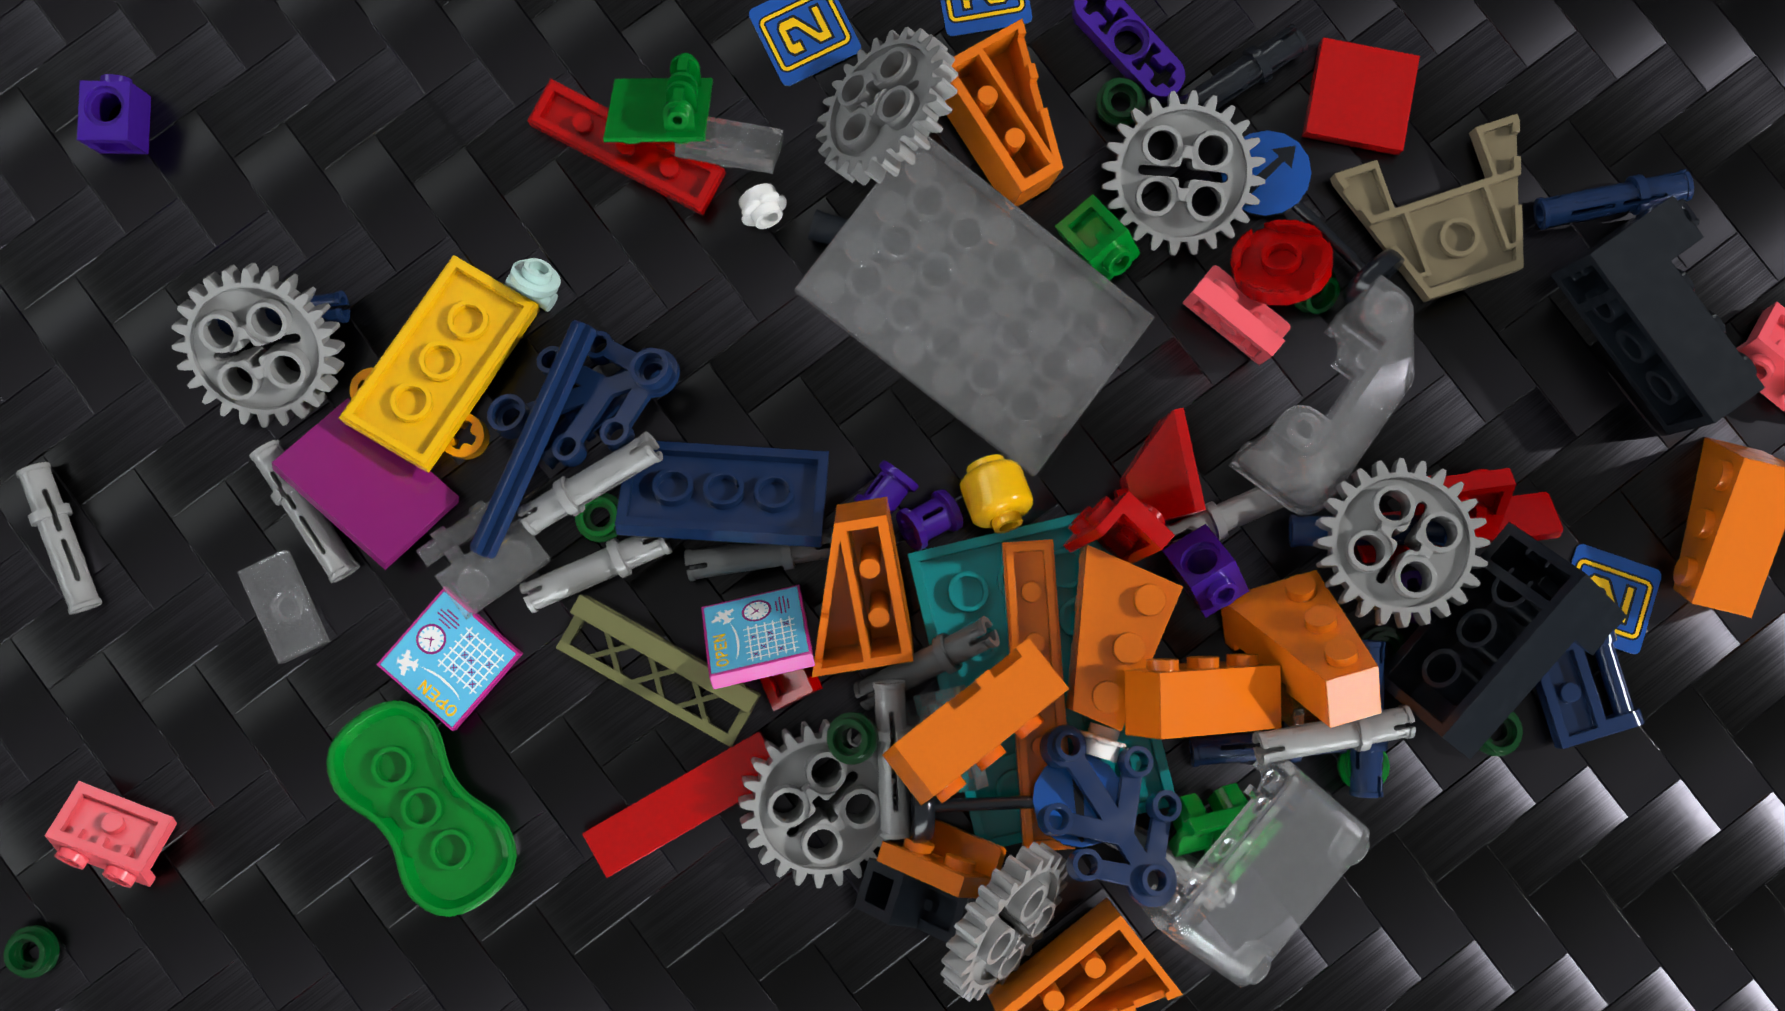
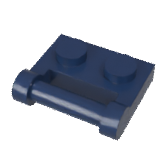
[1535,630,1645,749]

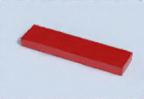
[527,78,726,216]
[582,730,770,878]

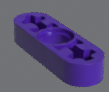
[1072,0,1185,104]

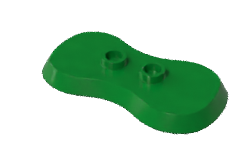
[326,700,517,917]

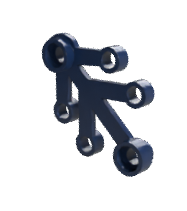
[487,331,680,467]
[1037,725,1182,907]

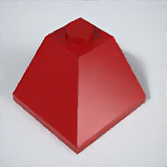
[1114,407,1206,521]

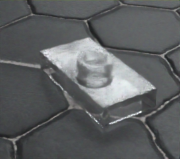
[675,116,784,174]
[237,550,331,664]

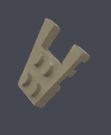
[1330,114,1524,302]

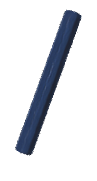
[470,320,597,559]

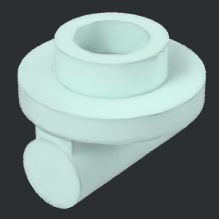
[504,258,561,312]

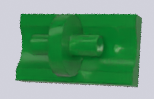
[1168,783,1271,872]

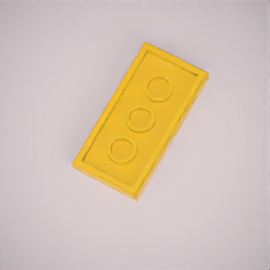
[339,255,540,473]

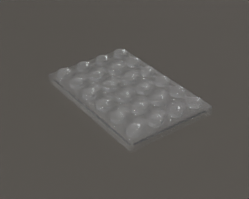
[794,136,1155,476]

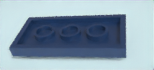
[615,441,829,548]

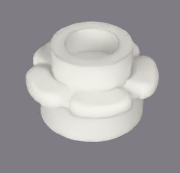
[739,183,787,229]
[1079,722,1127,763]

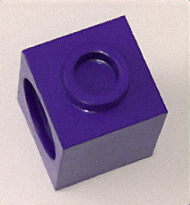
[77,74,151,154]
[1162,524,1249,618]

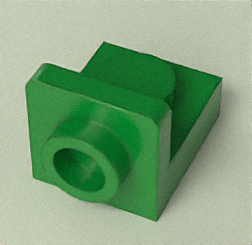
[1055,194,1140,284]

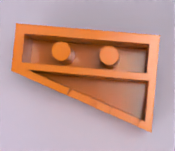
[945,18,1064,212]
[1673,437,1785,618]
[812,497,914,677]
[1066,544,1183,731]
[1221,570,1381,728]
[882,637,1069,806]
[1124,654,1282,740]
[987,897,1183,1011]

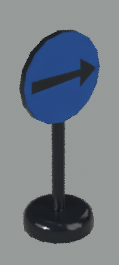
[1221,130,1405,310]
[910,754,1119,848]

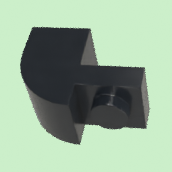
[854,857,977,943]

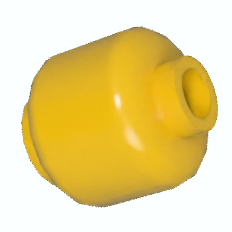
[960,454,1033,534]

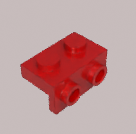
[1063,491,1175,564]

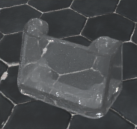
[1229,275,1415,516]
[1140,760,1370,987]

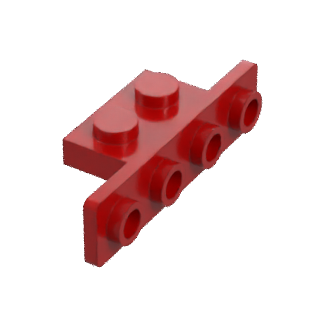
[1357,468,1563,563]

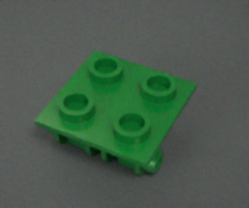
[603,53,713,144]

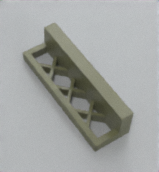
[556,595,762,747]

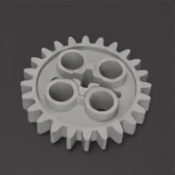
[816,27,958,185]
[1101,90,1266,255]
[172,263,345,427]
[1313,458,1490,628]
[738,719,896,888]
[941,842,1068,1002]

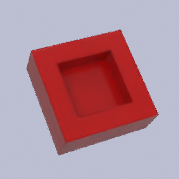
[760,666,823,711]

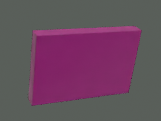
[272,398,459,570]

